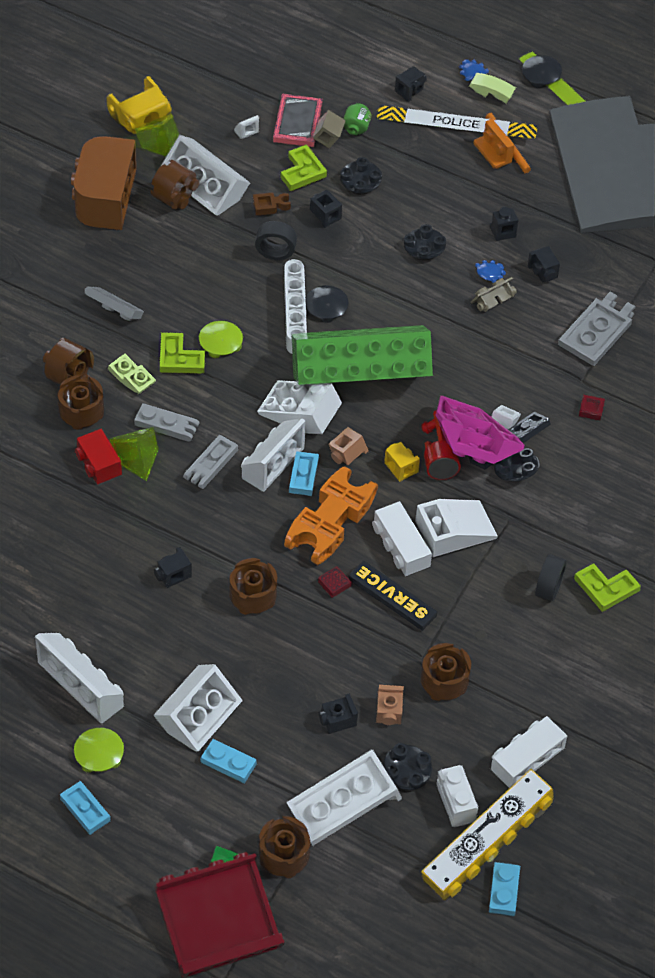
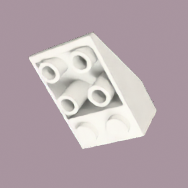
[257,380,342,434]
[415,499,498,557]

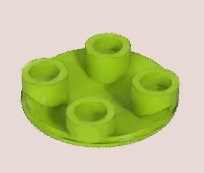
[199,321,243,358]
[74,728,124,772]

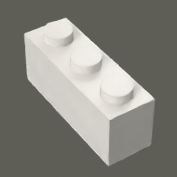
[372,501,432,576]
[491,716,567,788]

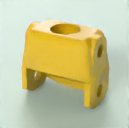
[107,76,171,134]

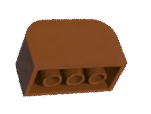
[71,136,137,230]

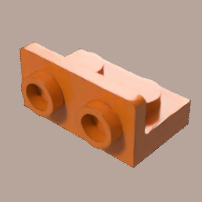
[474,119,514,169]

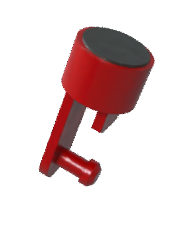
[421,409,461,480]

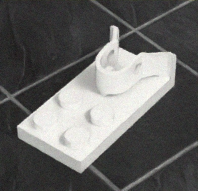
[287,750,402,846]

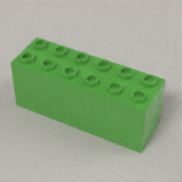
[291,325,433,385]

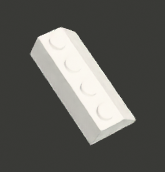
[161,135,250,215]
[35,633,124,724]

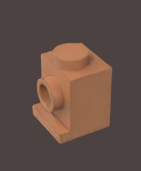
[328,427,368,465]
[376,685,403,725]

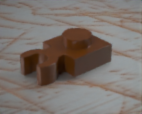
[253,192,291,215]

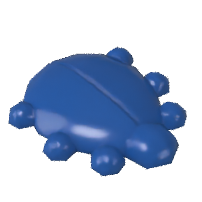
[459,60,489,81]
[475,260,506,283]

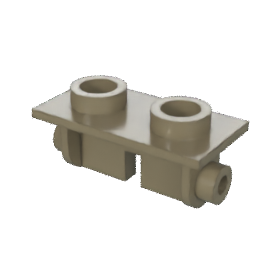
[471,277,516,312]

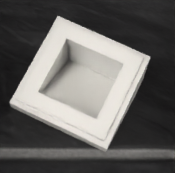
[234,115,259,139]
[492,405,521,429]

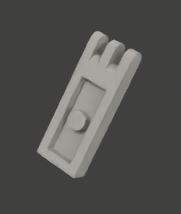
[85,287,144,321]
[134,403,199,441]
[183,435,238,489]

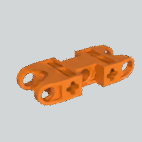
[284,467,378,565]

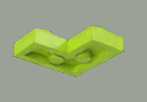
[281,144,327,191]
[160,333,205,373]
[574,563,641,612]

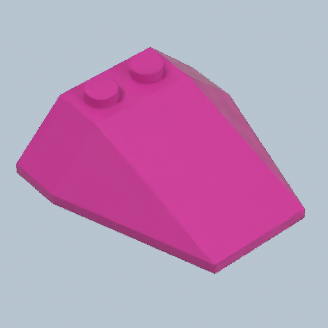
[436,396,525,464]

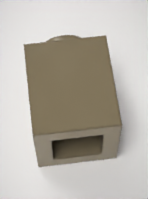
[312,110,346,148]

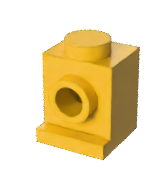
[385,442,420,482]

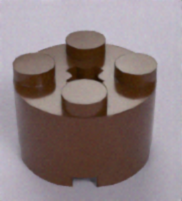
[151,160,200,209]
[43,338,94,385]
[58,375,104,430]
[230,558,277,615]
[421,643,471,701]
[259,816,310,878]

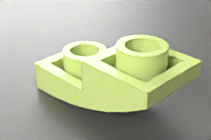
[469,73,515,103]
[108,354,156,394]

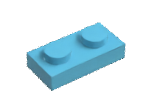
[289,451,319,496]
[201,739,257,784]
[60,781,110,835]
[489,862,520,916]

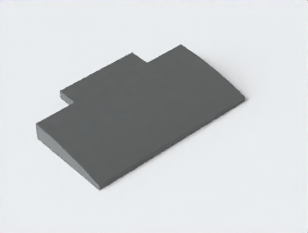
[549,96,655,233]

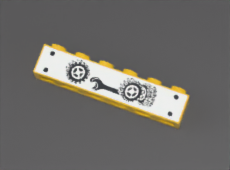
[421,769,553,901]

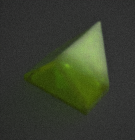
[135,114,179,157]
[109,427,158,481]

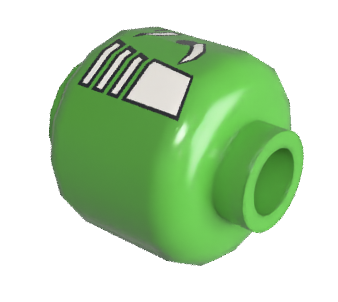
[343,104,371,135]

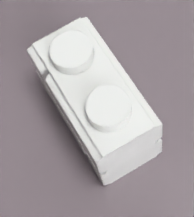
[436,765,478,827]

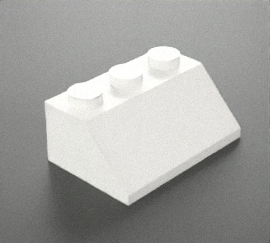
[241,418,305,492]
[154,664,243,751]

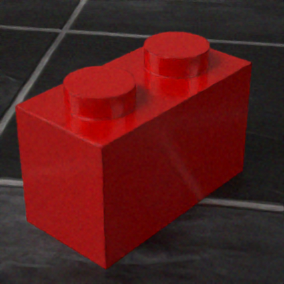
[75,428,122,485]

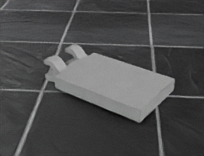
[558,292,635,366]

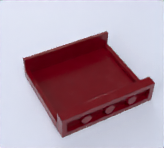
[155,852,285,978]

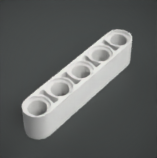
[284,259,307,354]

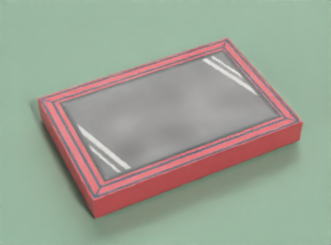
[273,94,322,147]

